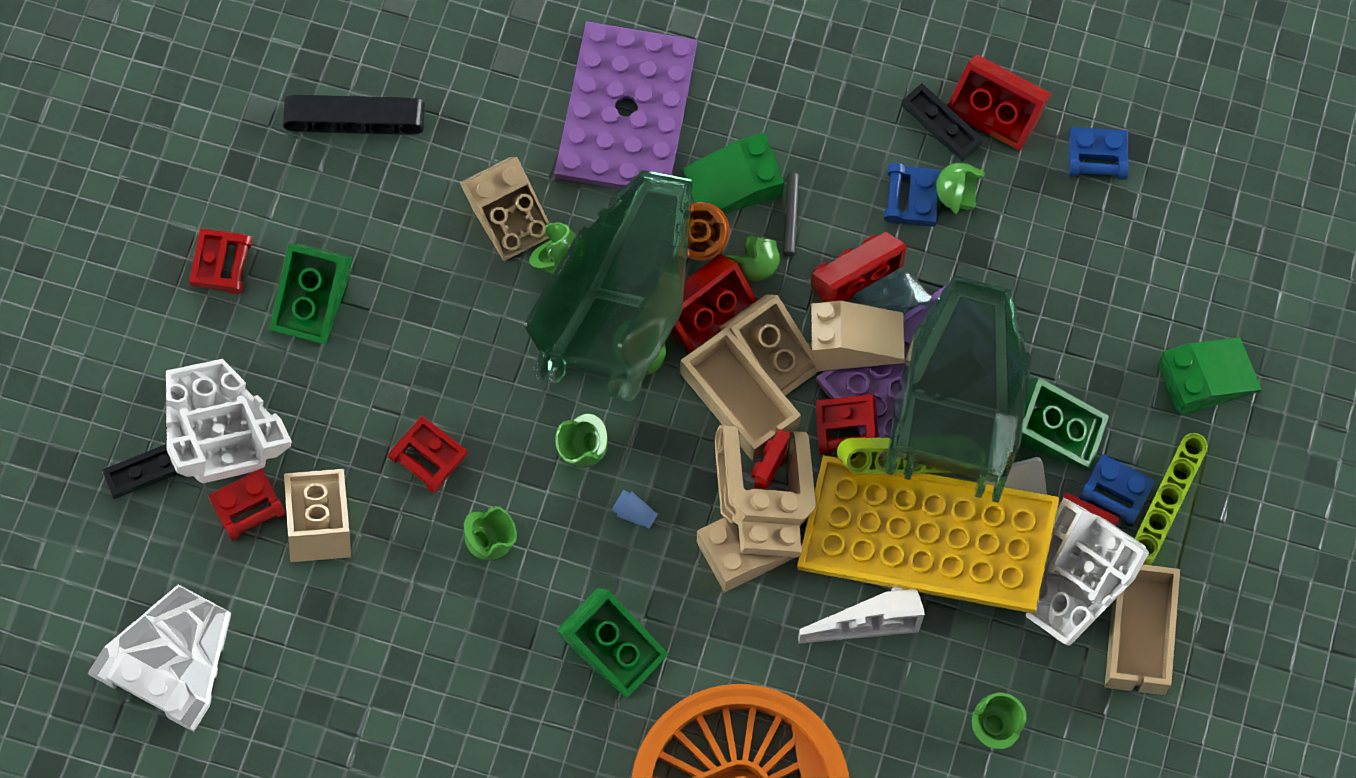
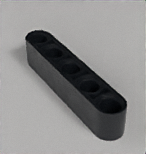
[283,95,425,135]

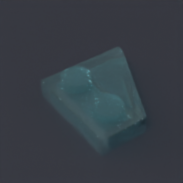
[854,267,934,313]

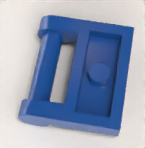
[1069,127,1128,179]
[884,163,940,227]
[1079,454,1156,526]

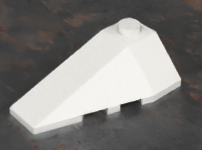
[798,587,925,644]

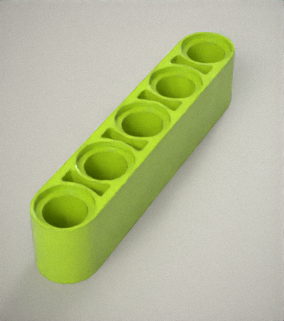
[1134,433,1208,565]
[837,437,985,474]

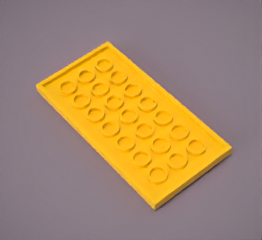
[797,455,1059,614]

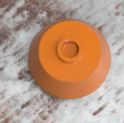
[673,202,730,261]

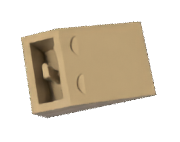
[460,157,550,261]

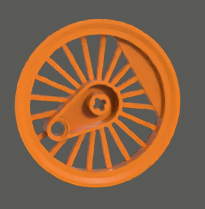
[632,684,849,778]

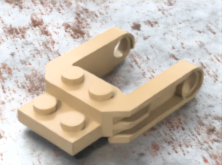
[715,425,816,557]

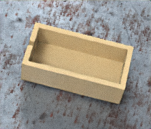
[680,327,801,461]
[1105,564,1180,696]

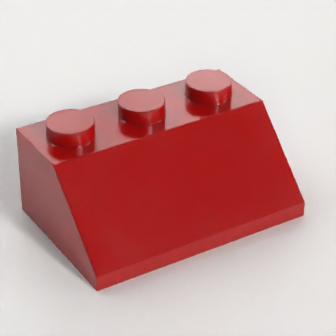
[947,55,1052,151]
[810,232,907,302]
[657,254,757,354]

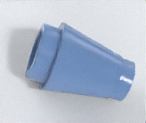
[612,490,658,529]

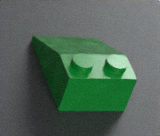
[682,132,784,214]
[269,243,353,344]
[1158,337,1262,416]
[1007,377,1109,470]
[556,588,669,698]

